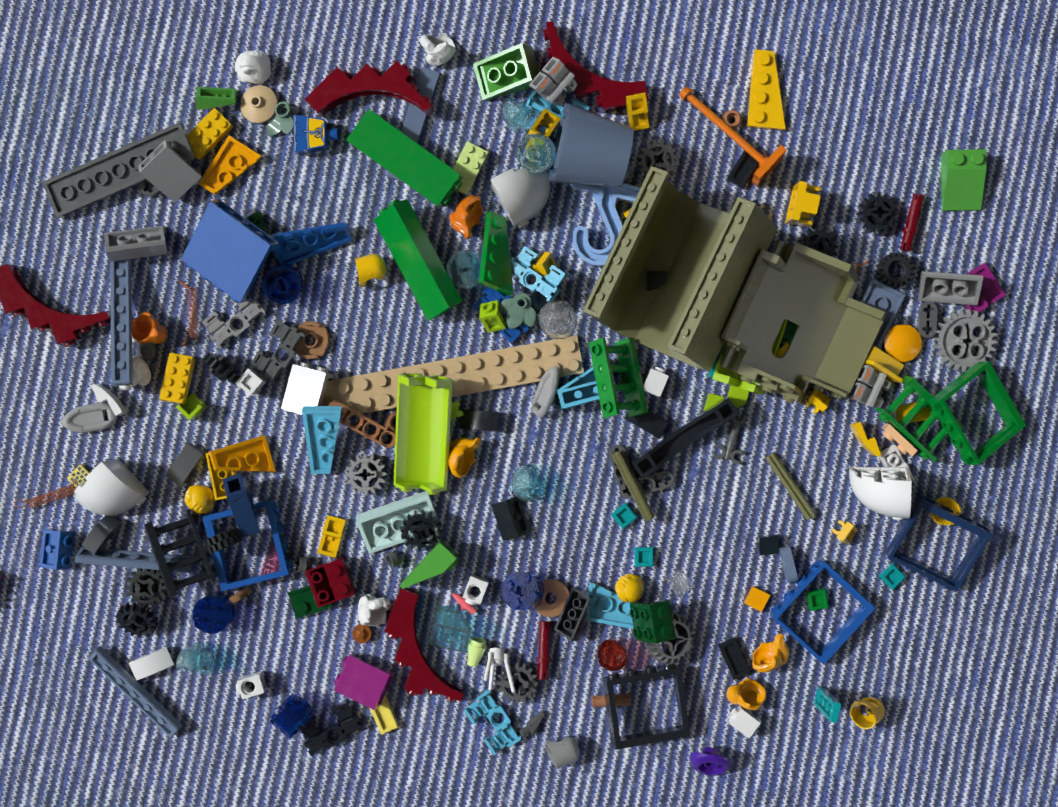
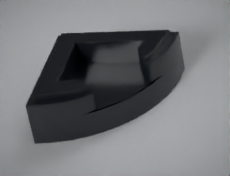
[647,271,668,291]

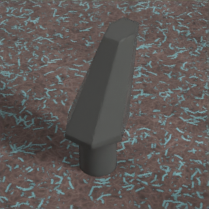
[519,710,544,737]

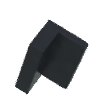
[491,496,531,541]

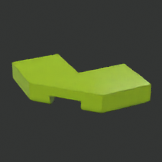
[703,385,749,411]

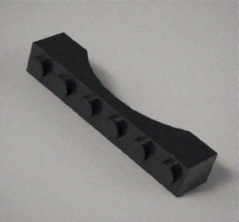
[631,397,739,479]

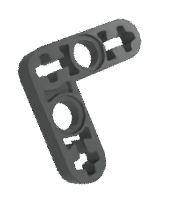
[609,445,674,499]

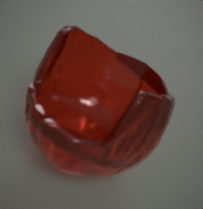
[597,639,628,671]

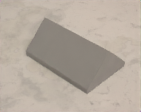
[104,226,168,262]
[918,271,983,305]

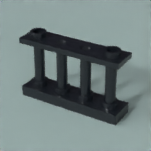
[144,509,218,600]

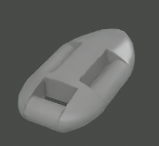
[532,366,559,418]
[61,403,117,433]

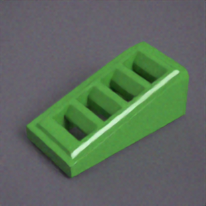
[196,87,236,110]

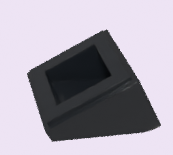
[757,534,779,556]

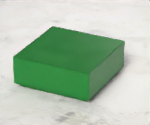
[805,588,829,611]

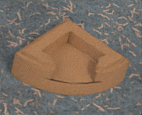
[229,586,253,604]

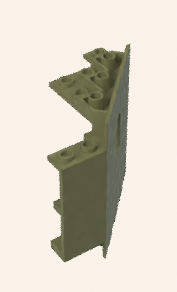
[719,239,887,405]

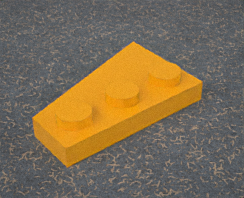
[198,136,262,195]
[209,435,276,472]

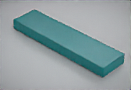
[813,686,841,723]

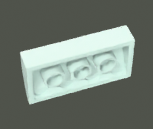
[356,491,441,554]

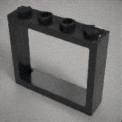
[602,663,690,750]

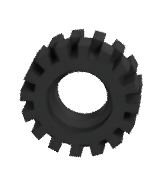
[877,252,915,288]
[204,526,243,554]

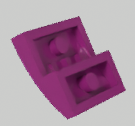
[964,262,1006,313]

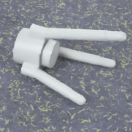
[484,648,515,693]

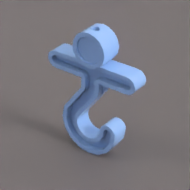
[569,166,641,266]

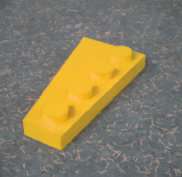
[747,49,786,131]

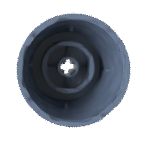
[548,103,635,187]

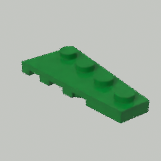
[479,211,514,296]

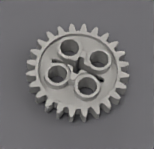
[933,309,997,372]

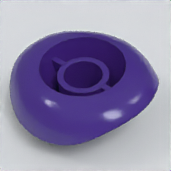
[689,747,734,776]

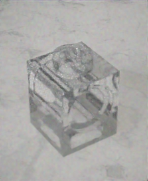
[666,568,695,597]

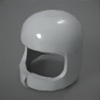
[544,736,580,769]

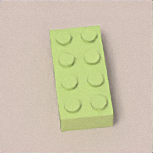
[453,141,489,196]

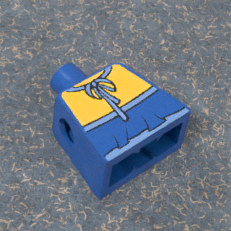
[294,115,338,155]

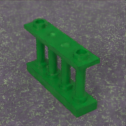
[589,338,648,419]
[875,375,966,462]

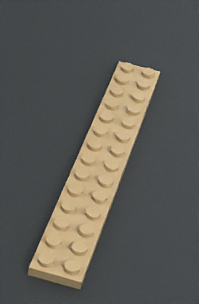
[321,335,584,416]

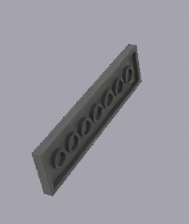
[42,122,197,218]

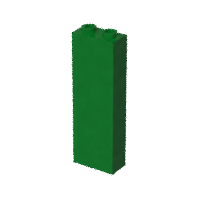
[346,109,464,209]
[373,199,462,321]

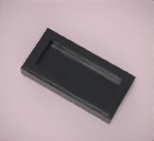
[726,150,759,189]
[717,636,751,680]

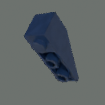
[222,473,261,538]

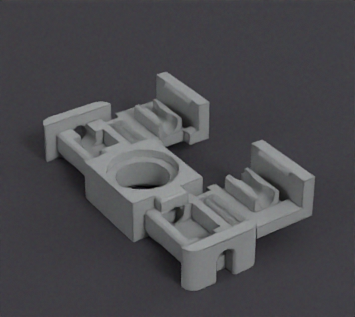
[202,294,266,348]

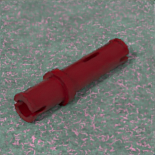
[899,193,925,252]
[536,621,551,680]

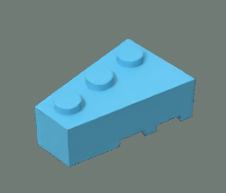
[557,364,618,410]

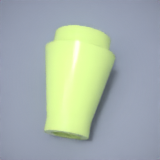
[467,637,487,667]

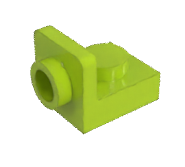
[479,300,506,333]

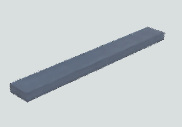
[110,259,133,386]

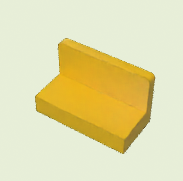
[864,346,904,383]

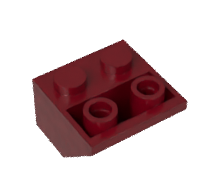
[305,556,357,608]

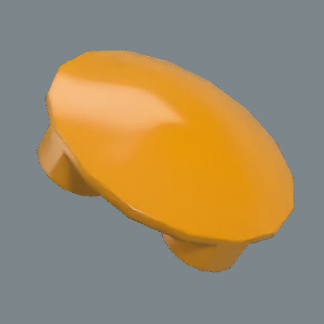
[883,324,922,362]

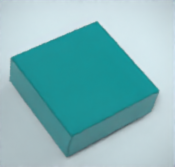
[611,502,637,529]
[634,547,654,567]
[878,563,906,590]

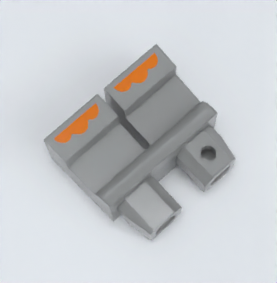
[529,57,578,106]
[848,365,891,407]

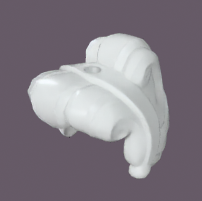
[420,33,456,66]
[235,50,271,84]
[119,356,151,391]
[358,594,392,626]

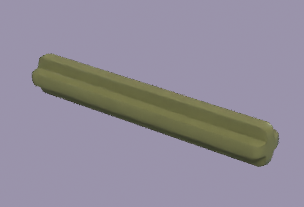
[612,450,655,521]
[766,453,816,520]

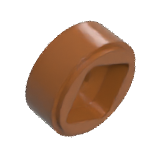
[352,624,372,643]

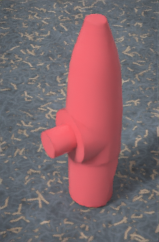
[452,593,477,615]

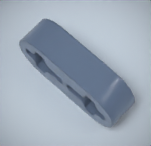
[779,546,798,583]

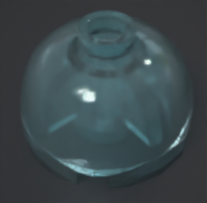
[502,97,540,133]
[516,133,556,174]
[509,463,544,502]
[175,643,215,674]

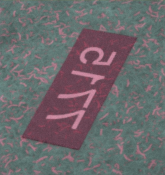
[260,542,280,582]

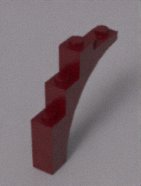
[543,21,649,113]
[304,61,434,118]
[0,264,111,347]
[384,587,464,702]

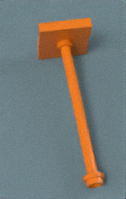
[679,86,787,187]

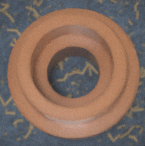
[722,110,742,129]

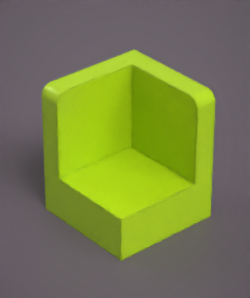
[176,393,208,420]

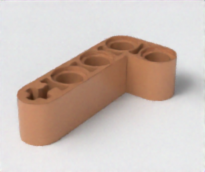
[328,400,397,448]

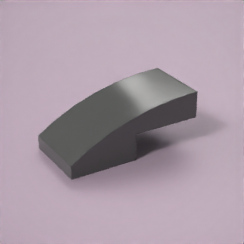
[165,442,204,486]

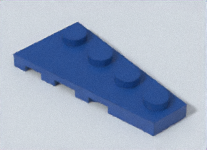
[269,222,354,268]

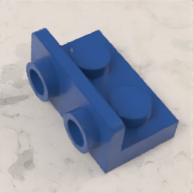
[39,528,74,570]

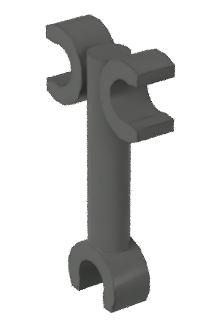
[713,415,746,464]

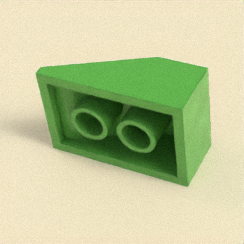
[473,43,539,101]
[941,149,987,211]
[400,539,458,588]

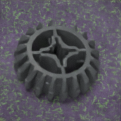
[645,612,695,664]

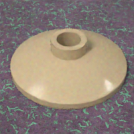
[240,85,278,123]

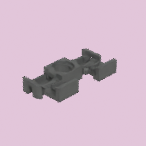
[250,320,307,384]

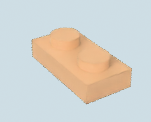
[881,424,918,456]

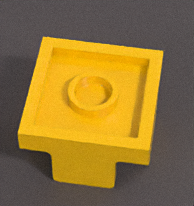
[785,181,821,228]

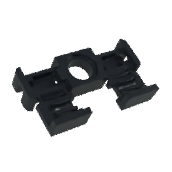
[299,700,364,756]

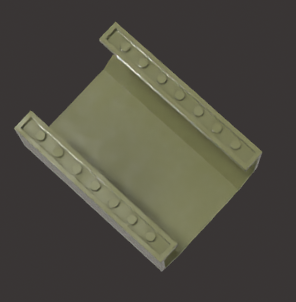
[583,166,778,372]

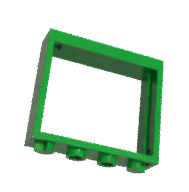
[929,361,1026,465]

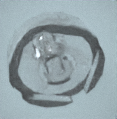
[538,300,577,340]

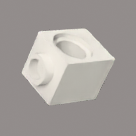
[643,367,669,397]
[236,368,267,396]
[462,574,489,606]
[236,671,268,699]
[728,706,761,739]

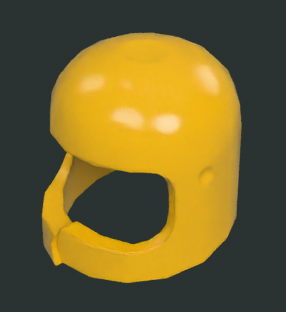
[355,254,386,288]
[850,697,885,729]

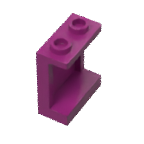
[334,654,395,710]

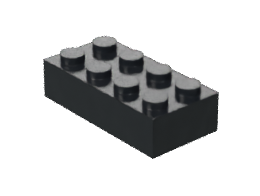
[554,587,597,641]

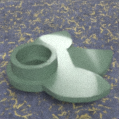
[267,101,294,136]
[499,292,536,329]

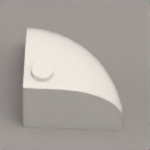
[491,159,551,229]
[73,459,150,516]
[849,467,912,520]

